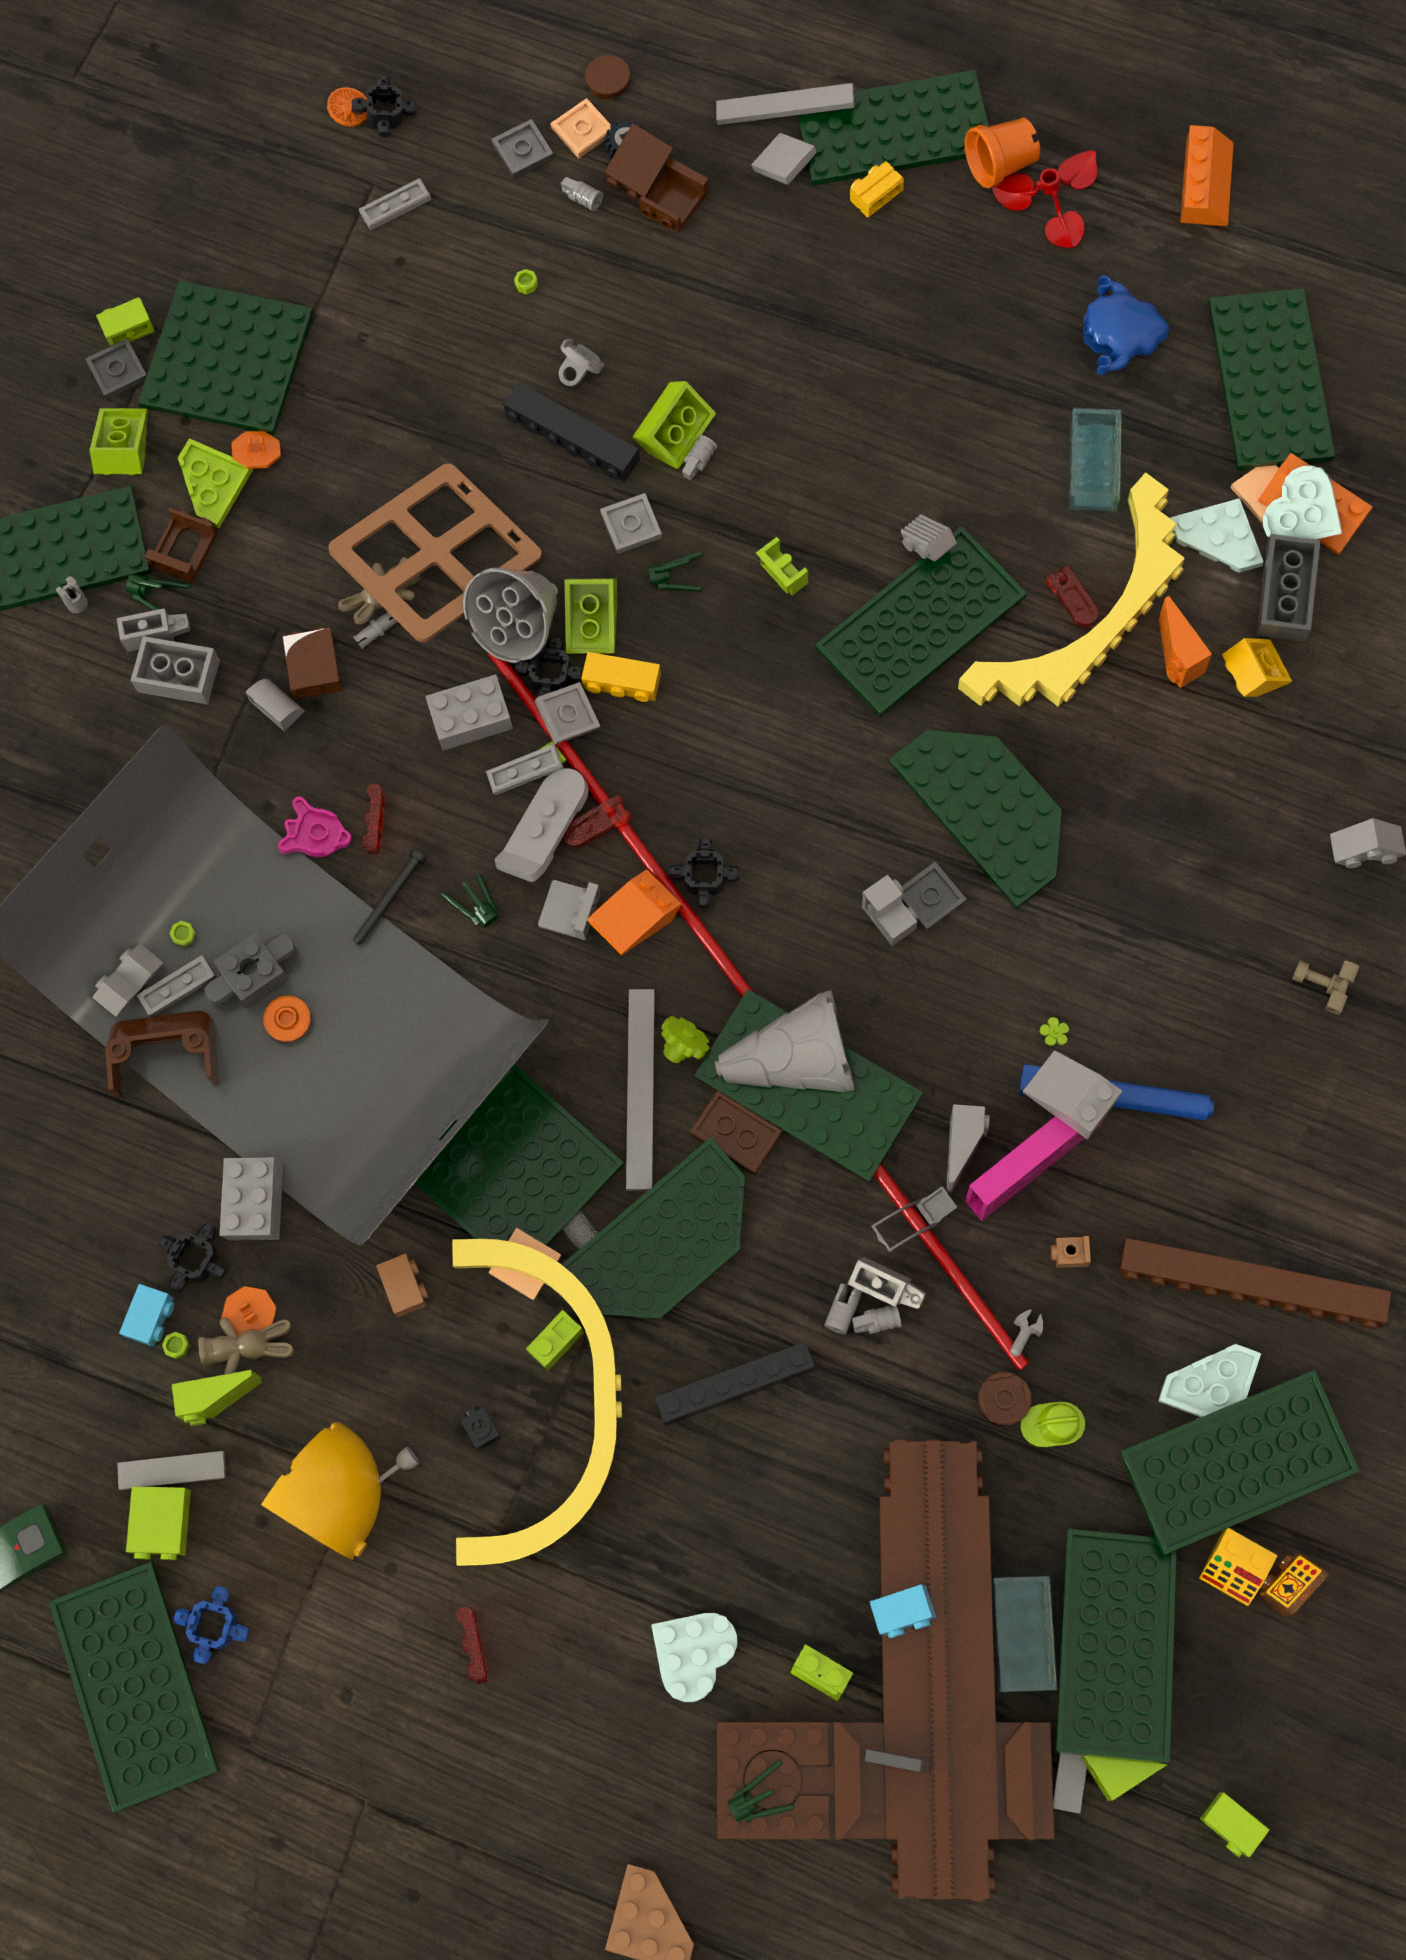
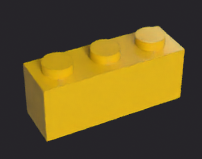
[581,652,661,702]

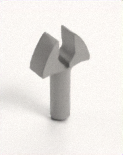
[1010,1309,1043,1356]

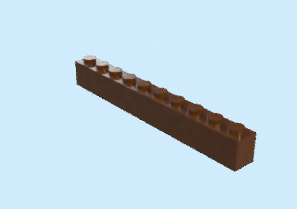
[1118,1238,1391,1329]

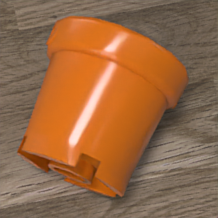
[965,118,1040,188]

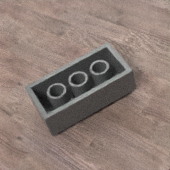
[1256,534,1320,642]

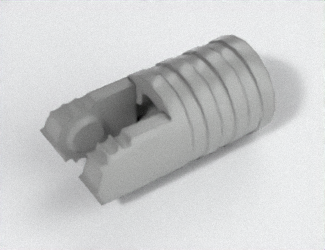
[56,576,88,613]
[824,1283,862,1335]

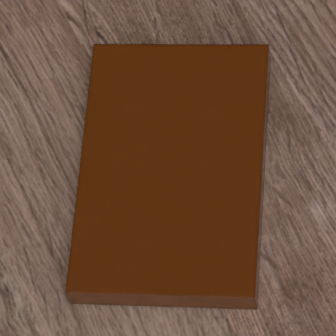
[690,1090,783,1175]

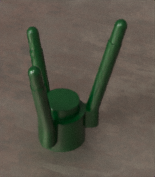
[648,552,702,591]
[126,574,190,611]
[441,874,499,928]
[728,1760,795,1822]

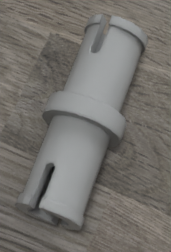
[353,612,398,649]

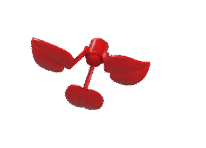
[992,150,1097,249]

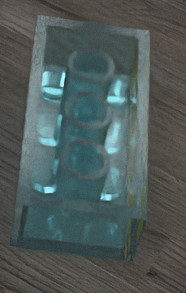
[1068,408,1121,511]
[992,1576,1057,1693]

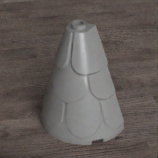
[715,990,855,1092]

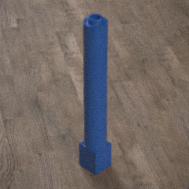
[1019,1064,1214,1121]

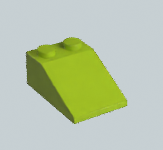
[89,408,148,475]
[565,578,617,654]
[172,1370,262,1426]

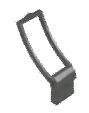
[872,1186,958,1252]

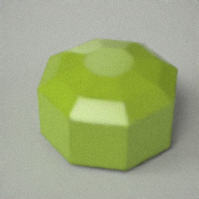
[514,269,538,295]
[169,921,196,947]
[162,1332,190,1359]

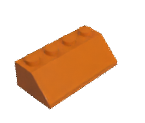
[1180,125,1234,226]
[1258,453,1372,555]

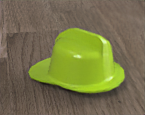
[1021,1402,1085,1447]

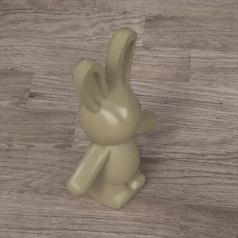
[338,557,420,625]
[198,1317,294,1375]

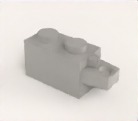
[117,608,190,652]
[848,1257,926,1309]

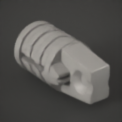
[561,177,603,211]
[682,435,717,480]
[852,1305,902,1334]

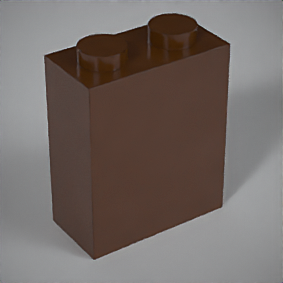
[604,123,673,201]

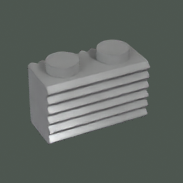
[901,514,957,562]

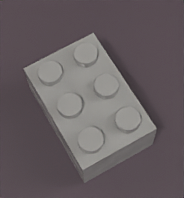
[131,636,220,705]
[425,674,513,751]
[219,1157,283,1241]

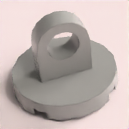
[559,339,604,386]

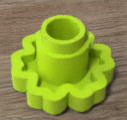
[661,1016,710,1063]

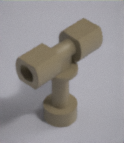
[1292,960,1359,1015]

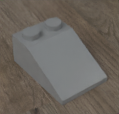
[1023,1050,1122,1140]
[946,1104,989,1193]

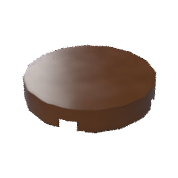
[585,55,631,99]
[978,1372,1031,1426]

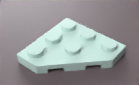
[1170,498,1264,573]
[1158,1344,1261,1417]

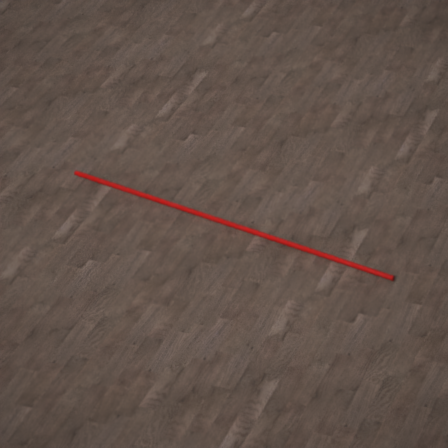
[488,653,1029,1371]

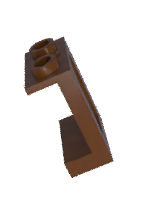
[144,508,217,583]

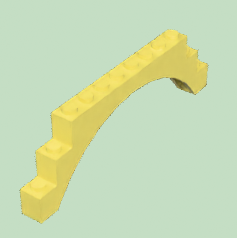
[958,473,1185,707]

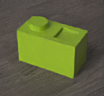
[96,297,155,346]
[526,1310,584,1371]
[1200,1792,1269,1858]

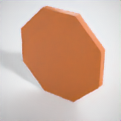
[231,431,281,469]
[221,1286,277,1336]

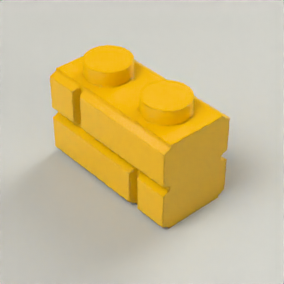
[850,161,904,218]

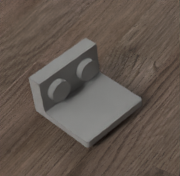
[538,880,601,940]

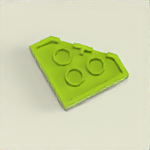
[178,438,253,528]

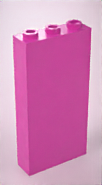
[965,1116,1104,1221]

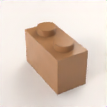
[376,1254,429,1318]

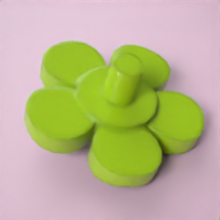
[1040,1017,1069,1046]

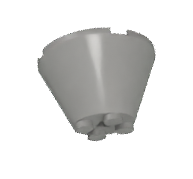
[463,568,558,663]

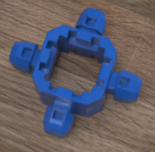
[174,1586,250,1664]

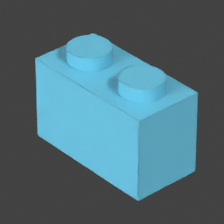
[119,1284,174,1347]
[870,1584,936,1639]

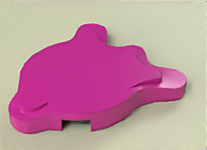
[278,796,351,857]

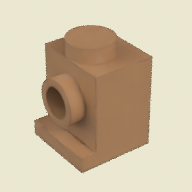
[1051,1236,1091,1268]

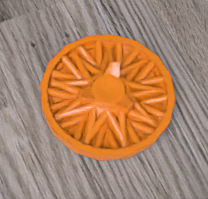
[327,87,367,127]
[263,995,311,1042]

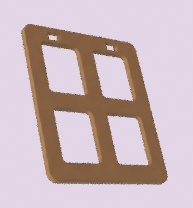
[329,464,542,642]

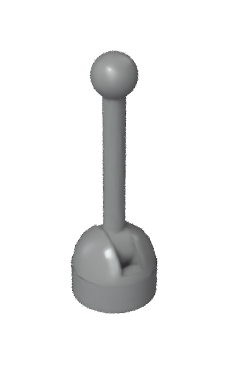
[379,1446,419,1483]

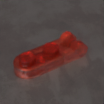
[1045,565,1098,628]
[363,784,385,854]
[563,796,632,848]
[456,1607,489,1685]

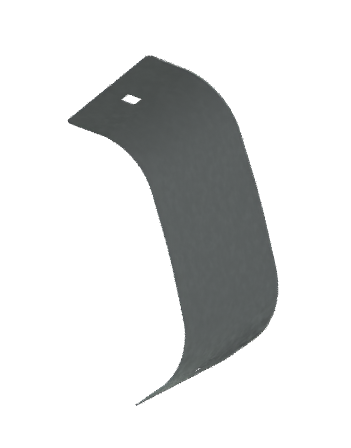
[0,725,549,1246]

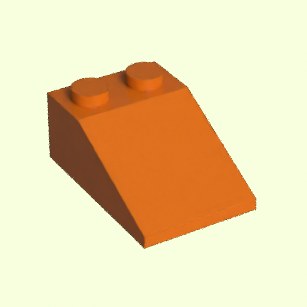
[1159,596,1212,688]
[587,869,681,955]

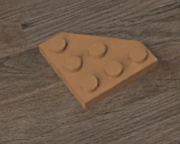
[605,1864,694,1960]

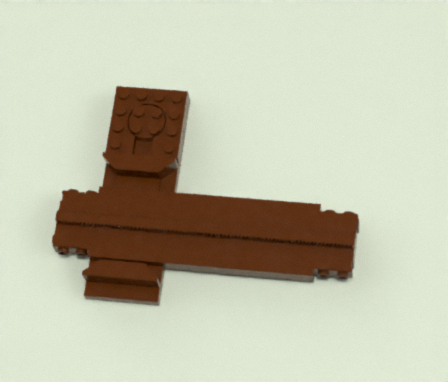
[717,1439,1054,1901]

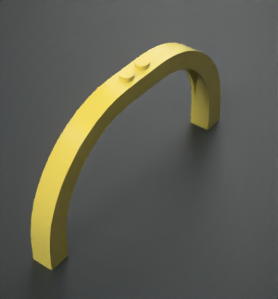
[452,1239,622,1566]

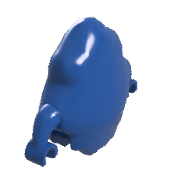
[1083,275,1169,375]

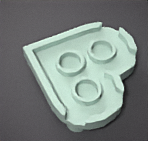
[1263,465,1342,540]
[651,1613,737,1702]

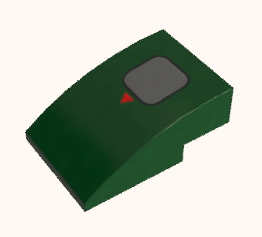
[0,1504,68,1591]

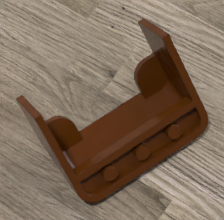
[105,1011,219,1098]

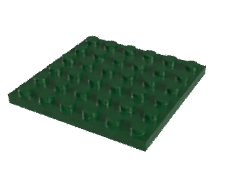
[138,281,314,435]
[415,1064,624,1246]

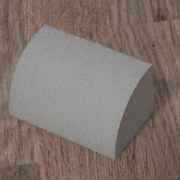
[245,679,305,732]

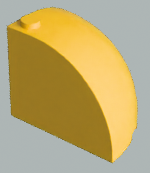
[261,1422,381,1560]

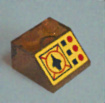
[1258,1553,1330,1618]

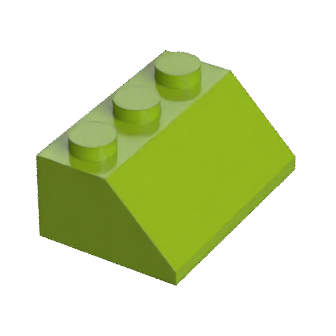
[632,381,716,469]

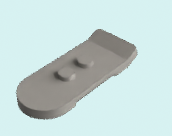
[495,768,589,882]

